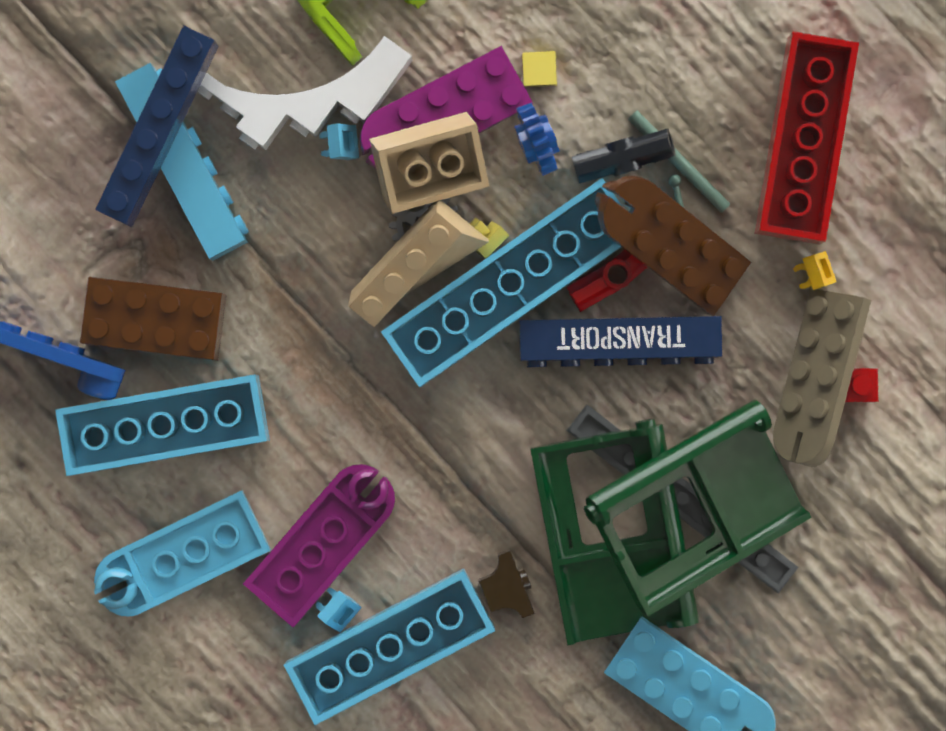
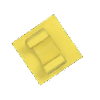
[469,217,509,259]

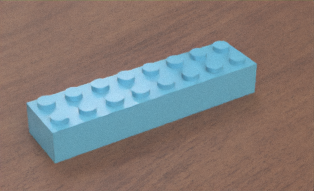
[381,178,623,388]

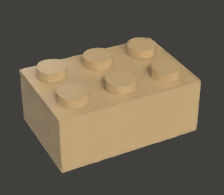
[369,112,489,214]

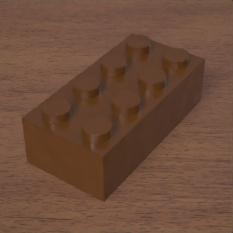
[80,276,227,361]

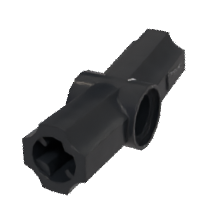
[572,129,676,184]

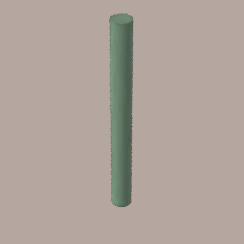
[628,110,730,213]

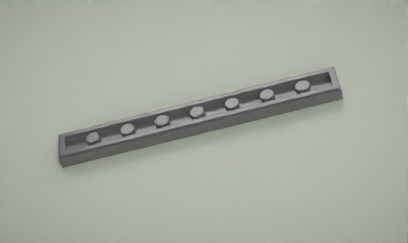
[566,404,799,594]

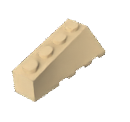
[348,200,489,327]

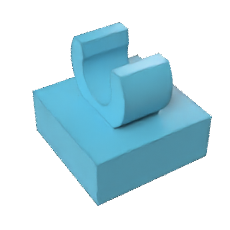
[319,123,359,160]
[315,588,362,632]

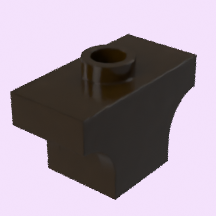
[479,549,535,618]

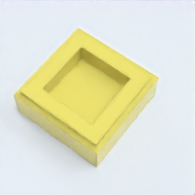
[522,51,557,87]

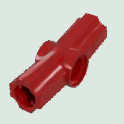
[566,249,648,312]

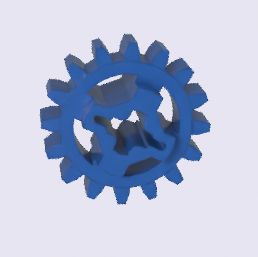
[514,102,560,176]

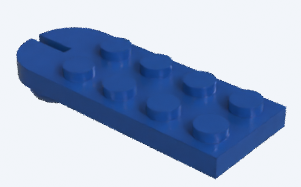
[0,321,126,400]

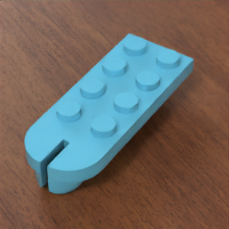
[94,490,271,617]
[604,616,776,731]

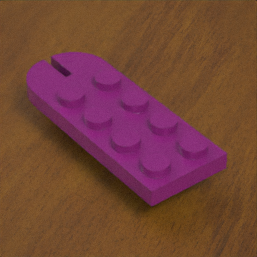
[360,46,533,169]
[243,464,395,628]

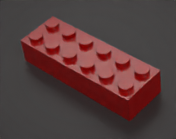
[754,31,859,245]

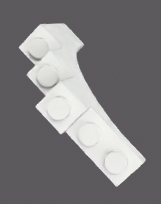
[197,36,413,150]

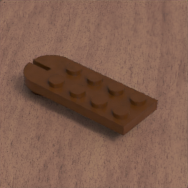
[595,175,751,316]

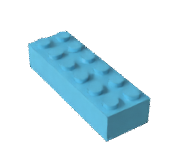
[55,374,270,476]
[284,568,495,725]

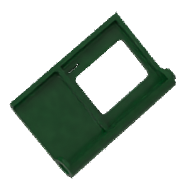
[584,400,812,617]
[530,419,699,646]

